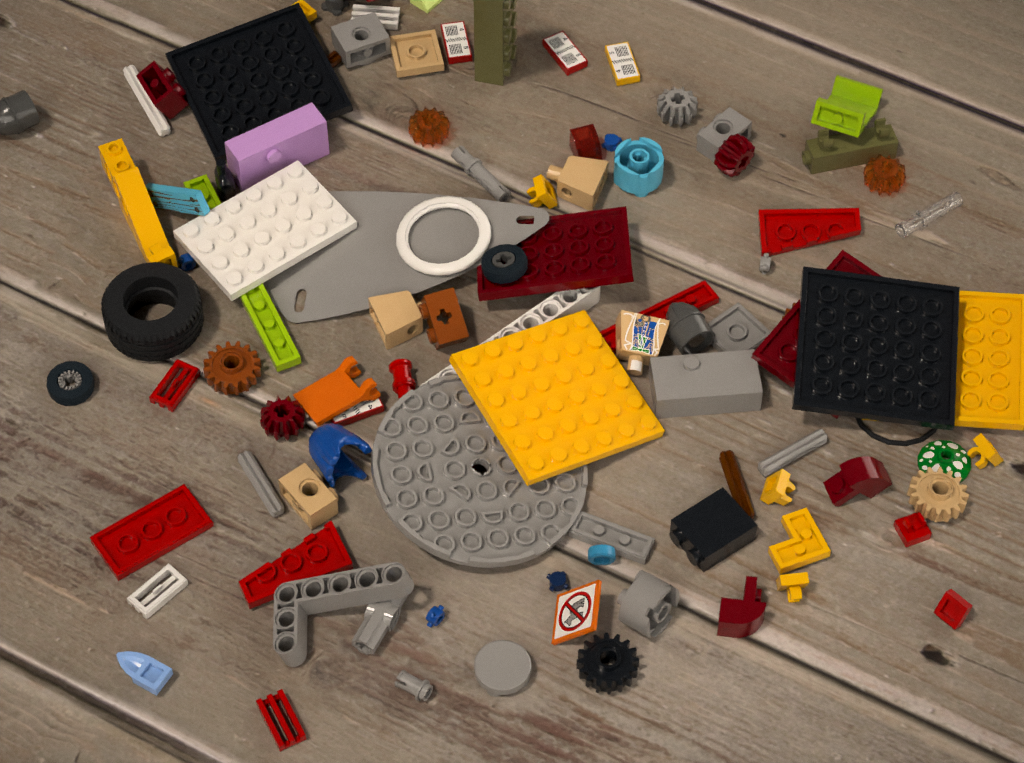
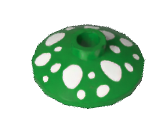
[917,440,971,483]

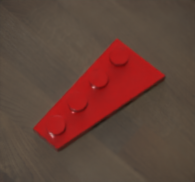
[758,208,861,256]
[239,520,353,609]

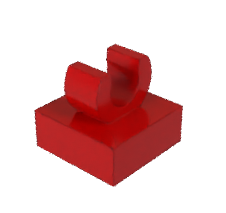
[893,512,932,548]
[933,589,973,630]

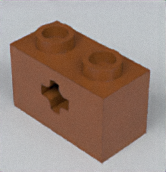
[419,287,469,350]

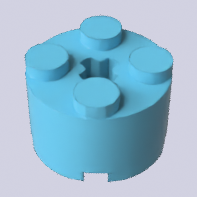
[613,137,664,197]

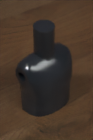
[214,159,236,202]

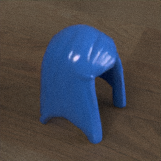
[308,423,372,488]

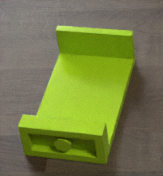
[811,75,883,138]

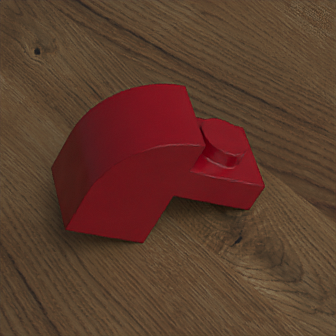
[823,456,892,507]
[717,576,766,638]

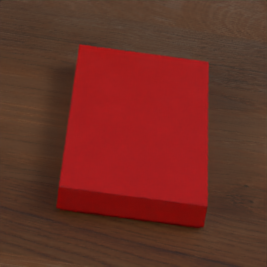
[90,484,214,581]

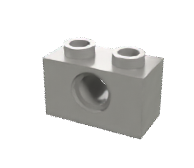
[696,107,752,162]

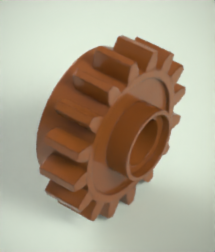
[203,341,262,395]

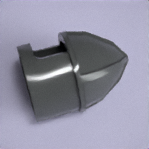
[0,90,40,135]
[666,302,715,355]

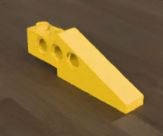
[98,138,169,263]

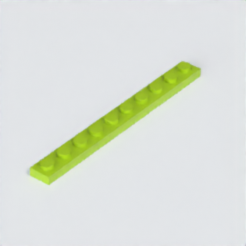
[183,174,301,372]

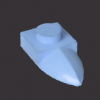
[116,651,173,696]

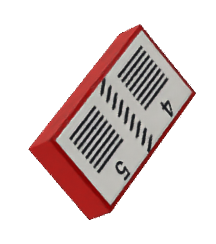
[441,21,472,64]
[542,31,588,76]
[330,387,384,426]

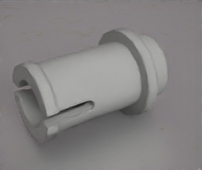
[395,670,433,701]

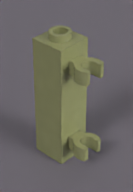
[802,118,899,174]

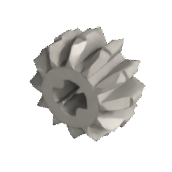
[656,86,698,127]

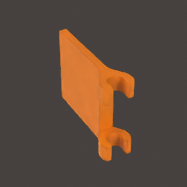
[293,356,381,426]

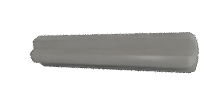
[757,429,828,476]
[238,450,285,517]

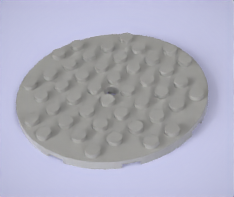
[371,374,588,568]

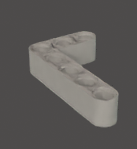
[273,562,414,667]

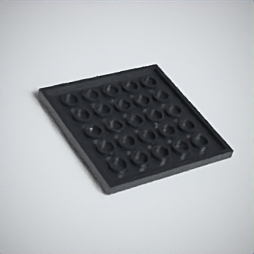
[165,3,353,161]
[792,266,960,431]

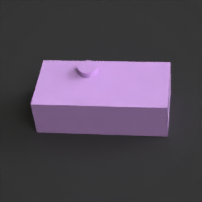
[224,102,330,192]

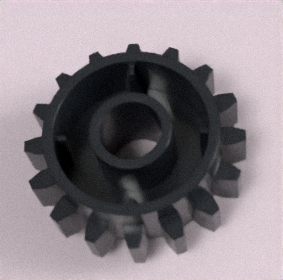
[576,633,639,695]

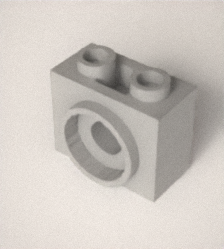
[331,12,391,68]

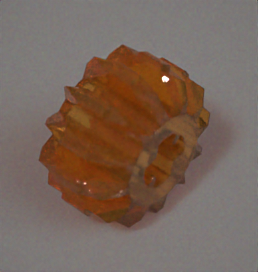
[408,107,450,147]
[863,154,906,196]

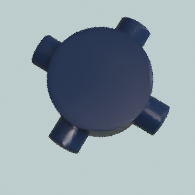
[546,571,569,592]

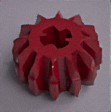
[714,133,755,177]
[260,395,305,441]

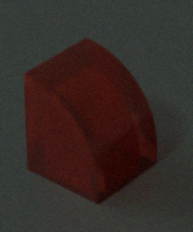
[569,124,602,160]

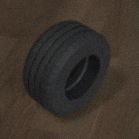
[101,262,204,362]

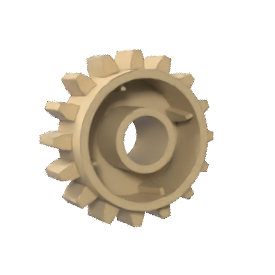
[907,467,969,522]

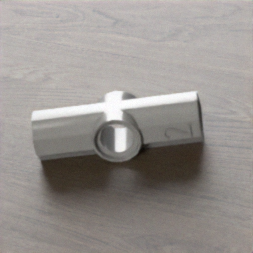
[352,579,408,655]

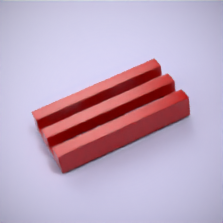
[149,359,200,412]
[256,689,306,751]

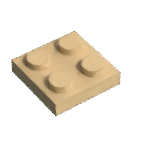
[389,29,444,78]

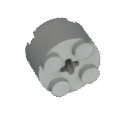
[617,570,679,638]

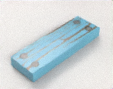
[146,183,210,216]

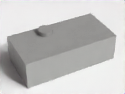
[648,349,763,419]

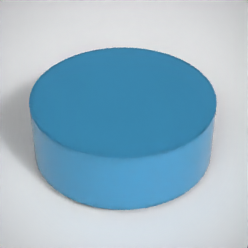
[588,545,616,565]

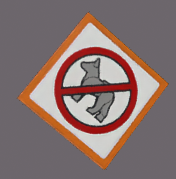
[551,580,602,645]

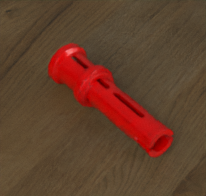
[389,359,416,399]

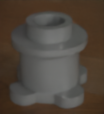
[321,0,349,16]

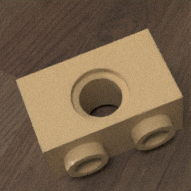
[278,463,339,530]

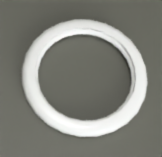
[396,196,491,276]

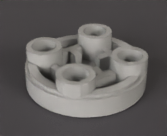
[474,640,531,697]

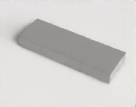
[568,511,655,565]

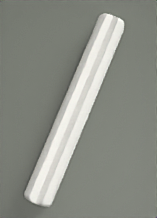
[123,65,171,137]

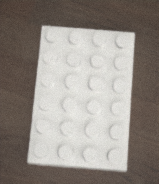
[173,160,357,301]

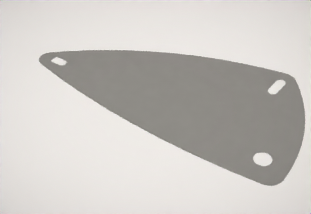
[264,191,549,323]

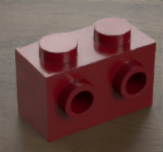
[136,60,189,120]

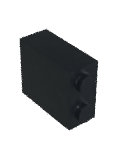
[669,487,757,573]

